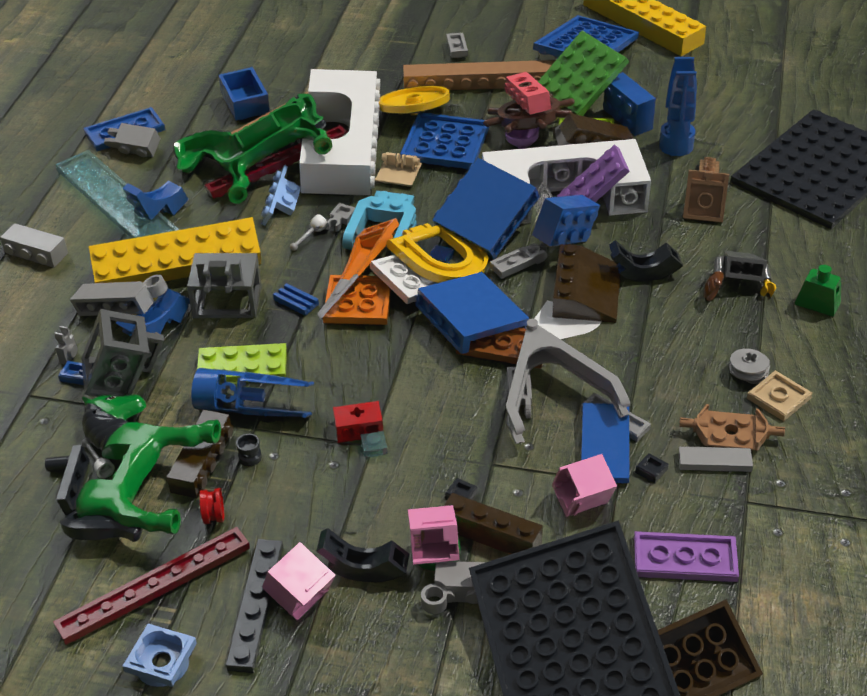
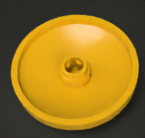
[379,86,450,115]

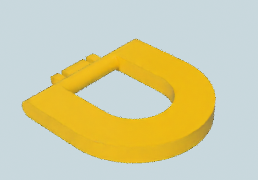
[386,223,488,283]

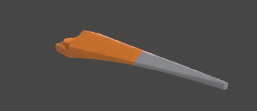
[318,218,399,320]

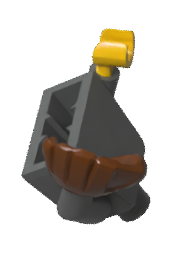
[703,251,776,301]

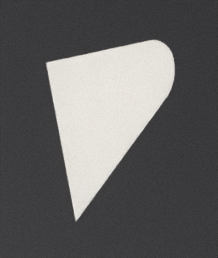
[534,300,601,339]

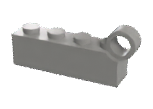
[70,275,168,316]
[421,561,485,614]

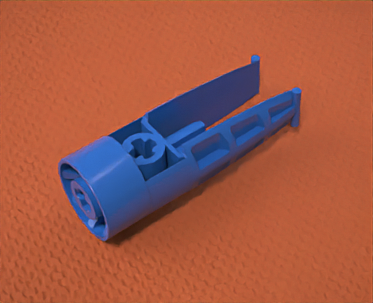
[659,57,697,156]
[191,368,314,418]

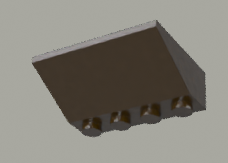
[552,244,620,323]
[657,599,763,696]

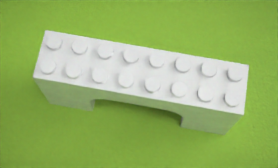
[300,69,380,195]
[482,139,651,224]

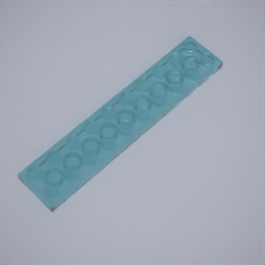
[55,150,179,238]

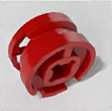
[200,488,224,524]

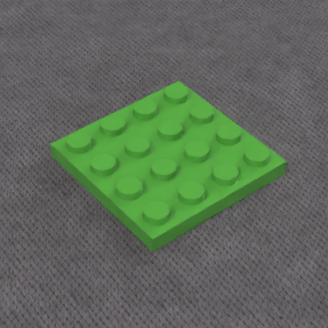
[538,31,629,116]

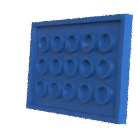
[533,15,639,59]

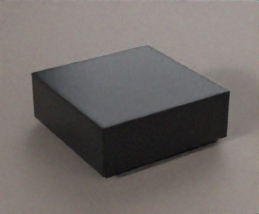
[635,453,669,483]
[445,478,478,500]

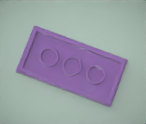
[634,531,739,582]

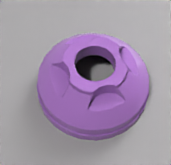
[505,128,539,149]

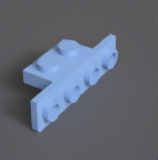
[261,165,301,226]

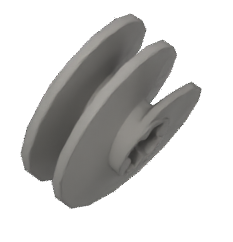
[729,349,770,385]

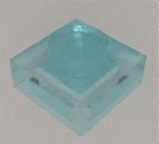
[361,431,388,458]

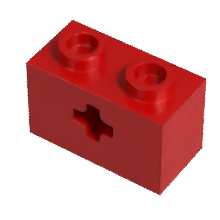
[333,401,384,443]

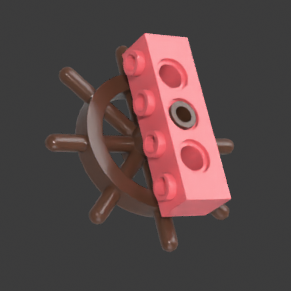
[483,72,575,133]

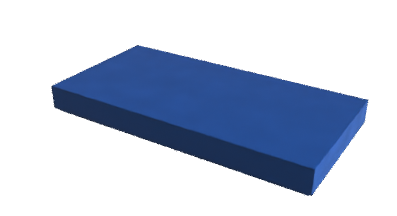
[83,107,165,152]
[581,403,629,483]

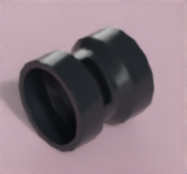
[236,433,262,467]

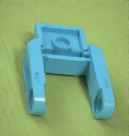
[342,191,417,255]

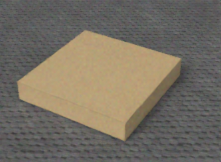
[747,370,812,422]

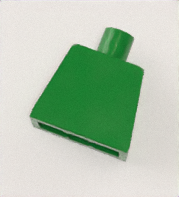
[795,265,841,317]

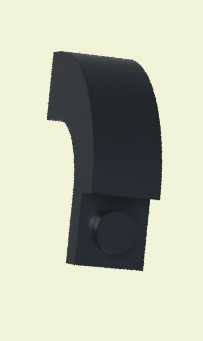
[609,240,683,282]
[316,528,409,583]

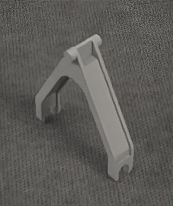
[506,319,630,444]

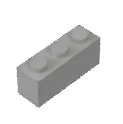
[0,223,68,267]

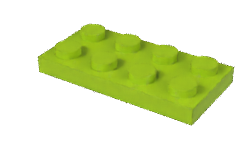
[197,343,287,382]

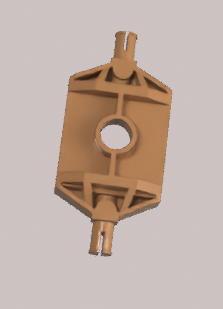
[679,404,785,451]

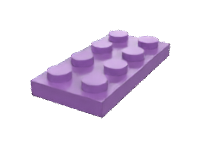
[557,144,630,202]

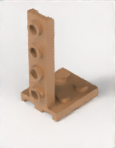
[683,157,729,222]

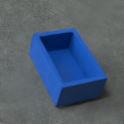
[218,67,270,121]
[603,73,656,136]
[532,195,600,246]

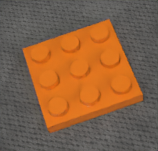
[323,275,392,325]

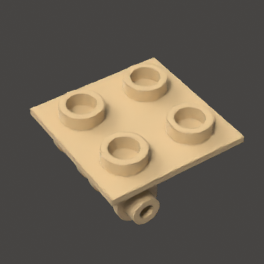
[375,152,422,187]

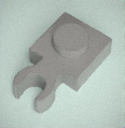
[327,203,355,232]
[55,326,78,365]

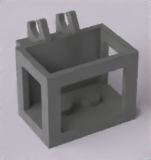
[187,253,262,318]
[81,309,164,397]

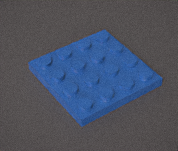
[400,112,490,169]

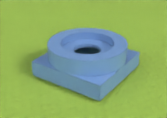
[123,624,197,687]

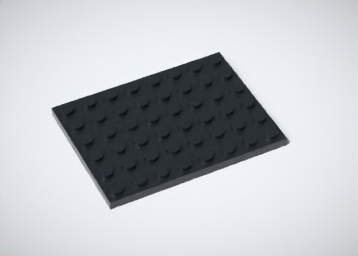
[730,109,867,229]
[469,520,680,696]

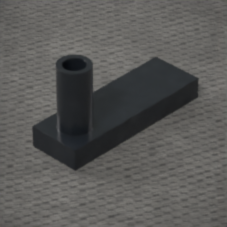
[45,445,90,515]

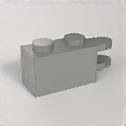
[104,123,161,157]

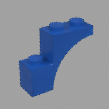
[123,180,189,220]
[116,289,190,336]

